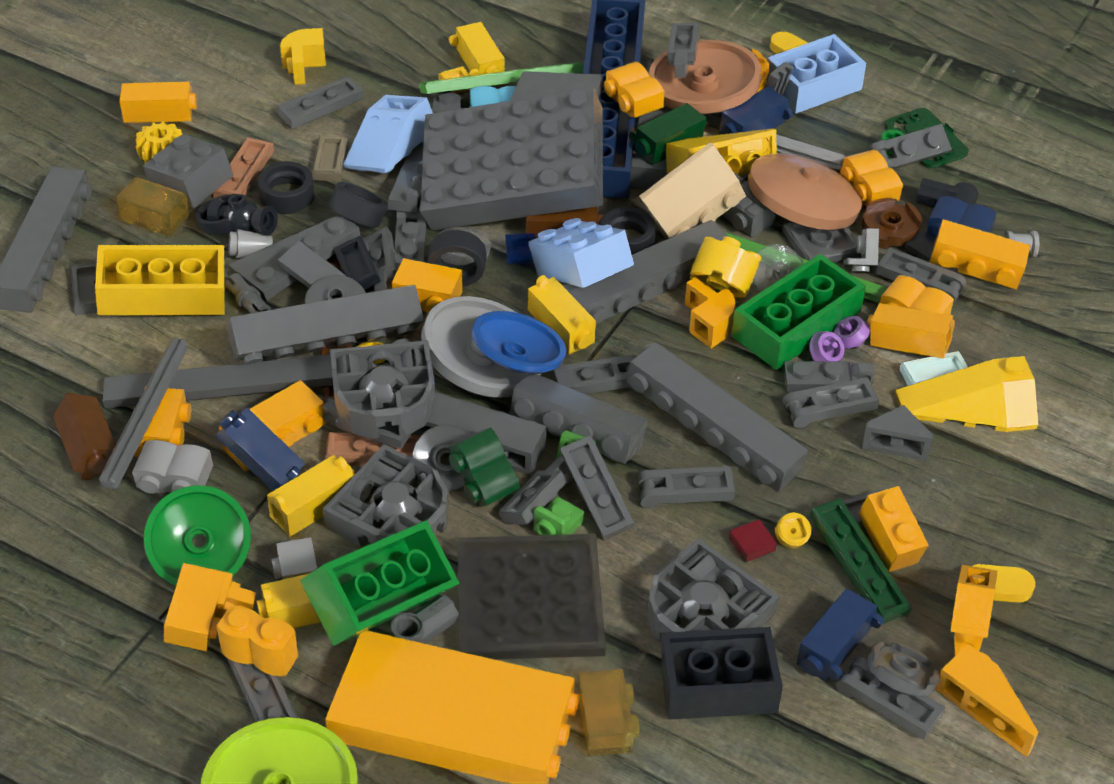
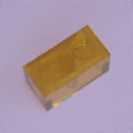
[116,177,190,237]
[578,669,640,757]

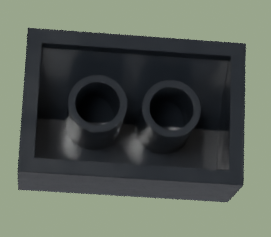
[661,627,783,720]

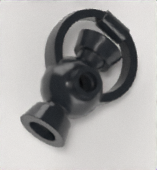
[195,194,278,236]

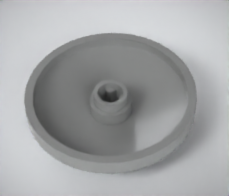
[421,296,541,398]

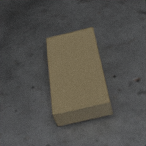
[312,136,348,181]

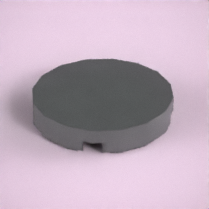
[867,642,940,696]

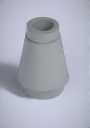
[228,229,273,259]

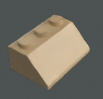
[639,142,746,240]

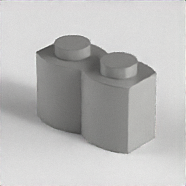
[132,440,213,494]

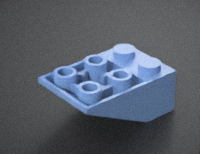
[343,95,433,173]

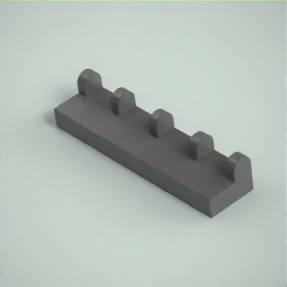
[388,142,424,213]

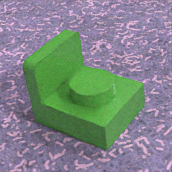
[534,496,585,546]

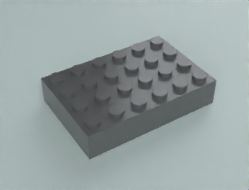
[420,87,603,230]

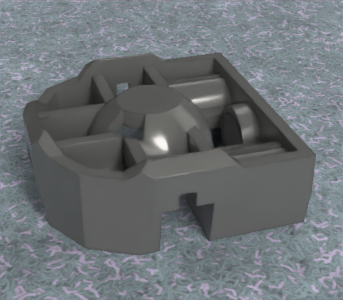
[330,340,435,439]
[323,444,449,546]
[647,538,780,642]

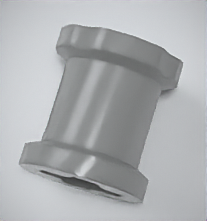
[1004,231,1039,257]

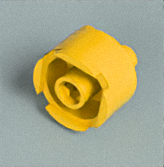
[689,236,762,300]

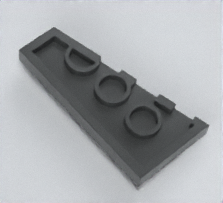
[228,214,361,301]

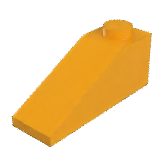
[936,644,1038,757]

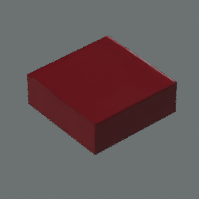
[729,519,777,562]

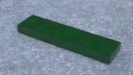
[810,498,912,624]

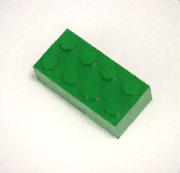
[731,254,866,370]
[300,520,460,646]

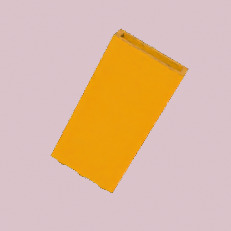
[325,631,579,784]

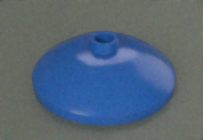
[472,311,566,374]

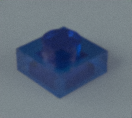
[505,233,536,264]

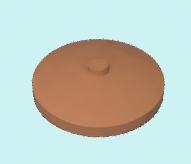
[649,40,761,114]
[748,153,862,230]

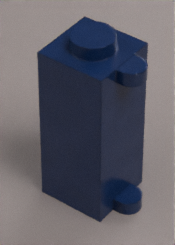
[719,86,793,135]
[215,407,306,491]
[796,588,884,683]

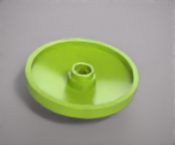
[201,717,358,784]

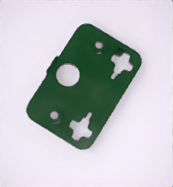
[885,108,969,169]

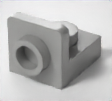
[844,228,879,272]

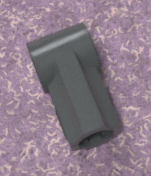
[391,595,459,644]

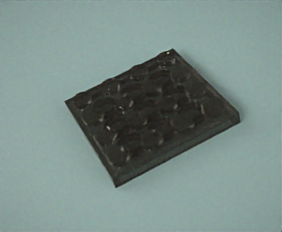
[457,534,606,660]

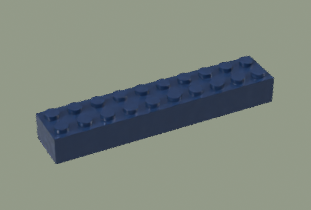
[583,0,645,198]

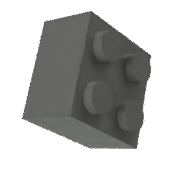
[143,134,234,209]

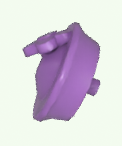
[834,316,870,349]
[809,331,845,362]

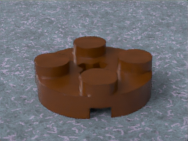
[862,198,922,249]

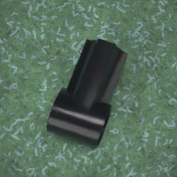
[916,178,978,207]

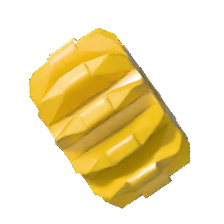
[136,121,182,164]

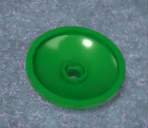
[144,485,251,586]

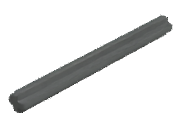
[99,337,188,490]

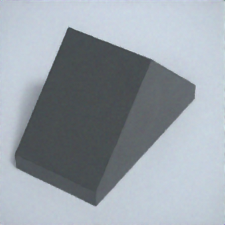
[862,405,933,461]

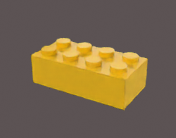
[95,245,225,315]

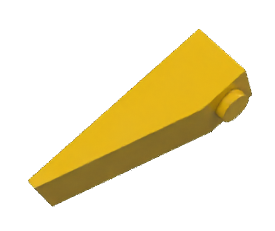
[666,129,776,177]
[895,356,1038,432]

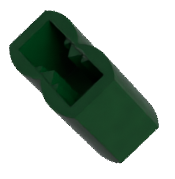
[449,427,520,507]

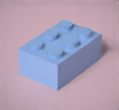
[767,34,866,114]
[528,218,634,288]

